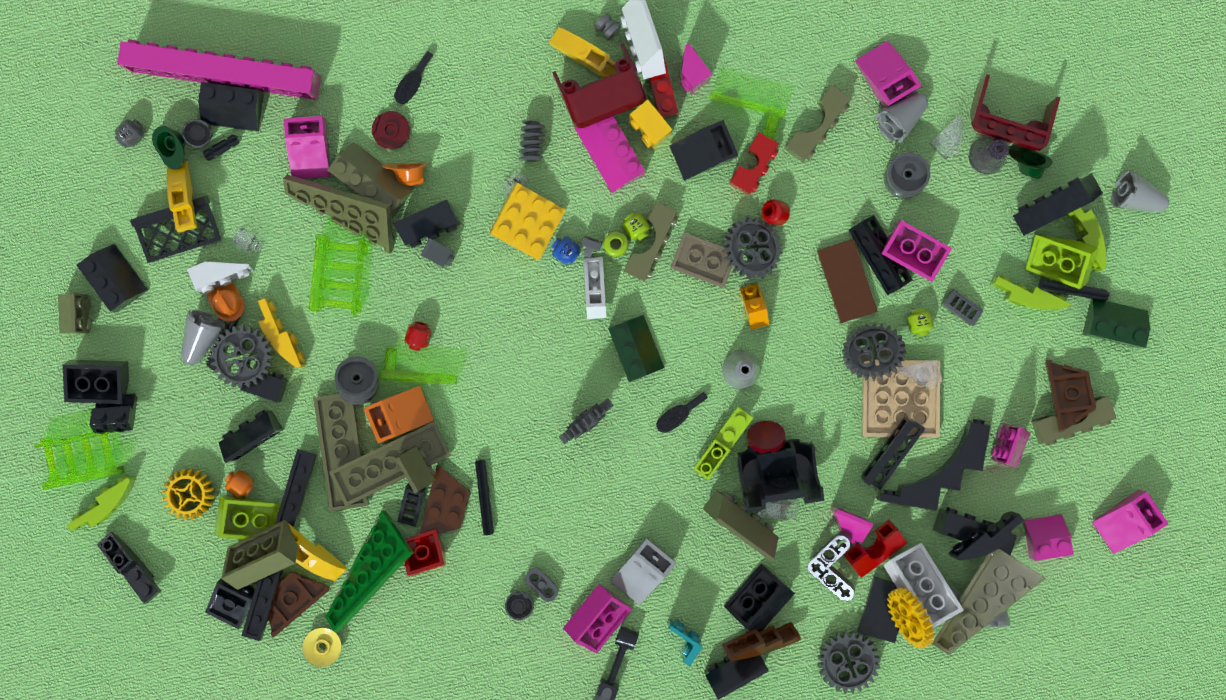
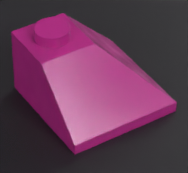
[830,505,873,544]

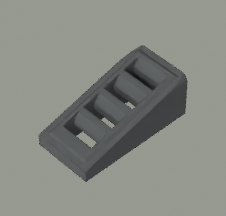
[941,289,984,326]

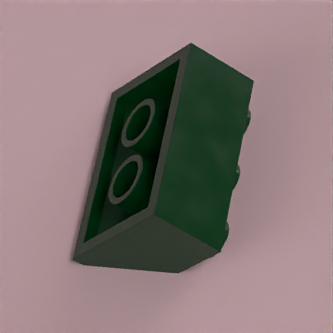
[1082,299,1150,348]
[608,315,664,382]

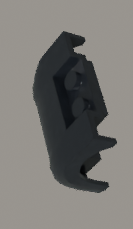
[737,439,824,512]

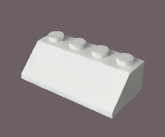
[620,0,666,80]
[884,543,964,629]

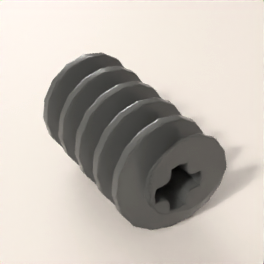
[519,120,545,162]

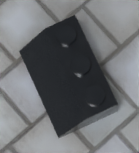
[198,82,264,132]
[394,200,460,248]
[77,244,148,312]
[62,360,129,404]
[218,410,284,463]
[724,563,795,632]
[704,655,769,700]

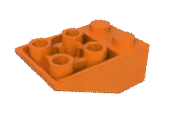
[364,386,435,444]

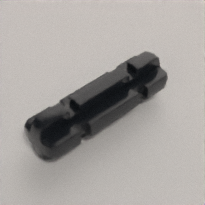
[203,134,239,161]

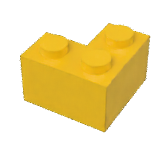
[629,100,672,150]

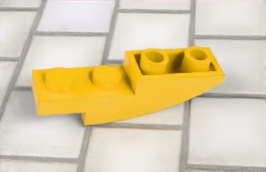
[548,27,616,78]
[167,161,197,233]
[258,298,306,368]
[288,523,347,581]

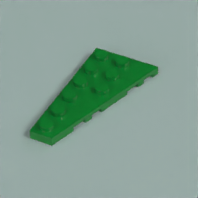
[325,510,414,633]

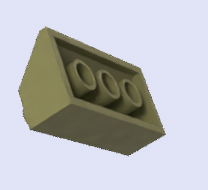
[327,142,415,218]
[702,490,779,562]
[221,520,298,590]

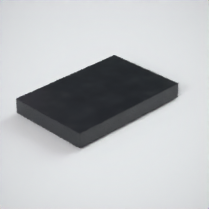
[857,576,899,643]

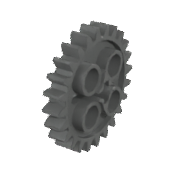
[722,217,783,280]
[842,323,906,381]
[210,325,274,388]
[559,398,614,444]
[817,630,881,694]

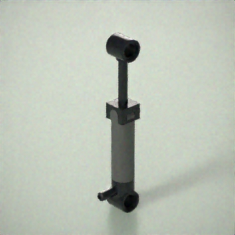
[594,626,639,700]

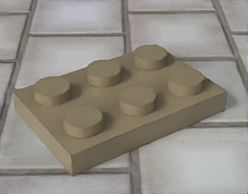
[670,232,733,289]

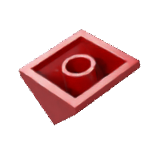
[404,529,446,577]

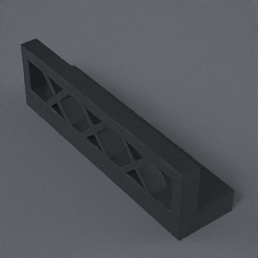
[849,215,913,295]
[861,415,926,490]

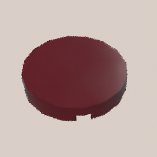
[372,111,411,150]
[747,421,785,453]

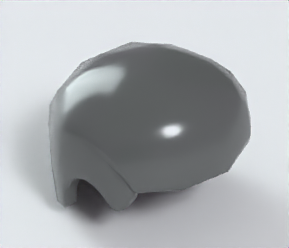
[182,119,212,148]
[505,591,534,621]

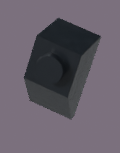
[240,372,288,402]

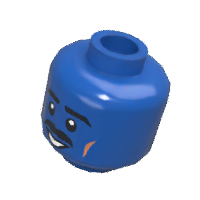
[551,236,581,265]

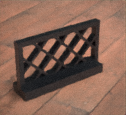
[130,195,222,263]

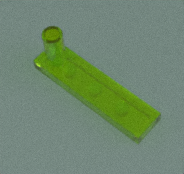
[709,91,786,139]
[378,348,457,385]

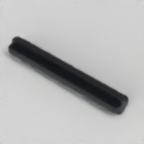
[1038,279,1110,301]
[475,459,494,535]

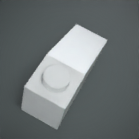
[584,257,606,319]

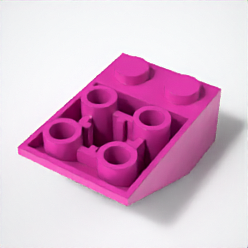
[855,41,922,108]
[284,116,331,179]
[990,424,1030,469]
[1092,490,1169,554]

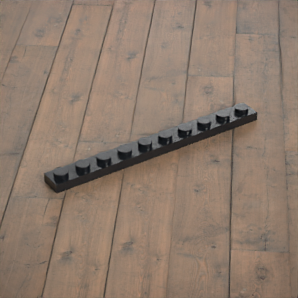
[241,449,317,641]

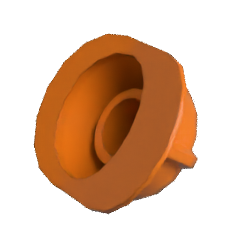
[382,162,428,186]
[207,283,245,322]

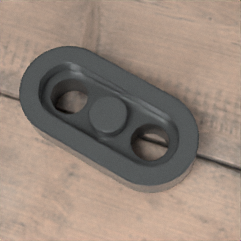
[525,567,558,602]

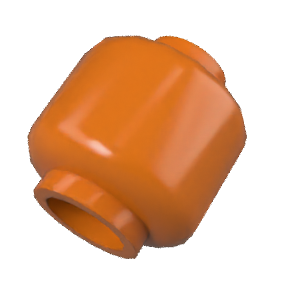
[225,470,255,498]

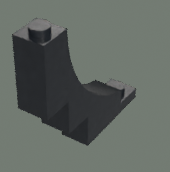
[877,419,990,511]

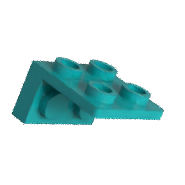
[667,619,703,666]

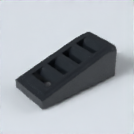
[397,483,426,527]

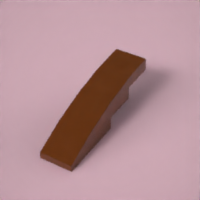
[721,622,801,661]

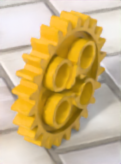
[887,587,935,649]

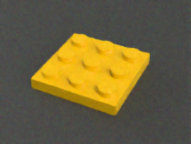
[489,182,566,260]

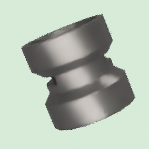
[594,13,621,40]

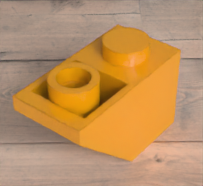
[739,284,769,330]

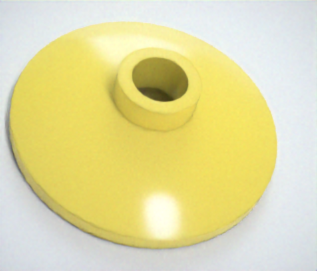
[302,628,342,667]

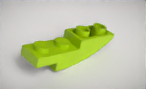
[1067,208,1107,272]
[990,275,1071,310]
[693,406,754,480]
[67,475,136,531]

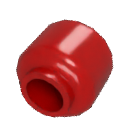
[762,199,790,225]
[405,321,432,351]

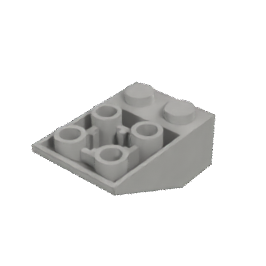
[610,536,677,605]

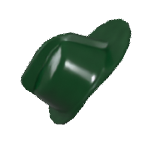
[152,126,185,169]
[1008,144,1052,179]

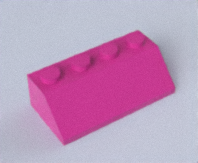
[574,116,645,193]

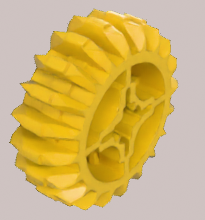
[162,468,215,520]

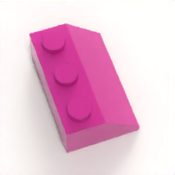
[881,219,952,282]
[563,584,633,654]

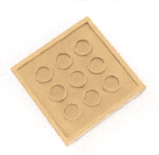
[862,360,940,437]

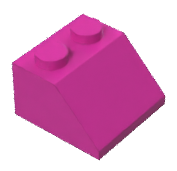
[680,43,712,95]
[1023,514,1074,561]

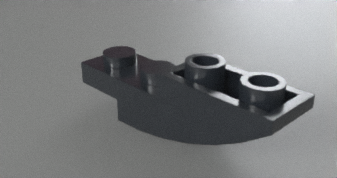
[948,511,1024,560]
[97,532,161,604]

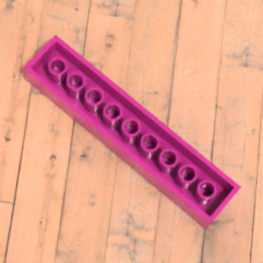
[117,39,321,100]

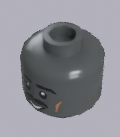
[115,119,144,148]

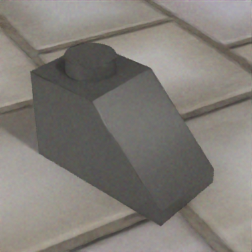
[421,238,455,269]

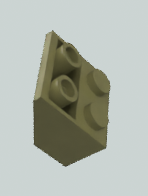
[58,293,91,334]

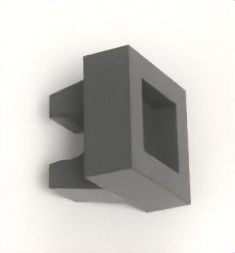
[581,236,603,258]

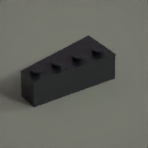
[1013,173,1103,236]
[933,507,1017,555]

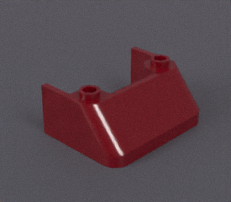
[552,43,646,128]
[970,74,1061,151]

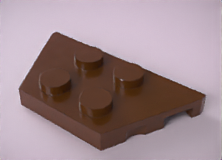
[1045,360,1096,432]
[420,465,470,534]
[268,571,331,638]

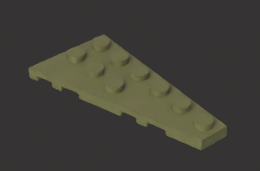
[283,174,393,254]
[932,548,1046,655]

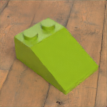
[1025,234,1098,289]
[214,495,281,539]

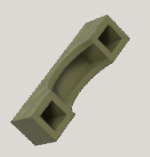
[784,85,851,162]
[624,202,679,282]
[1031,396,1116,446]

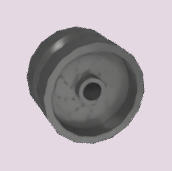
[884,152,931,199]
[335,356,379,405]

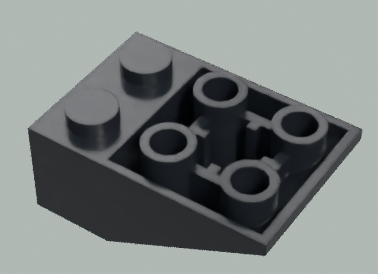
[669,120,739,181]

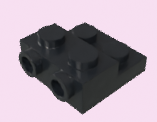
[89,394,137,434]
[205,578,255,629]

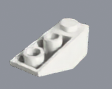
[187,262,254,294]

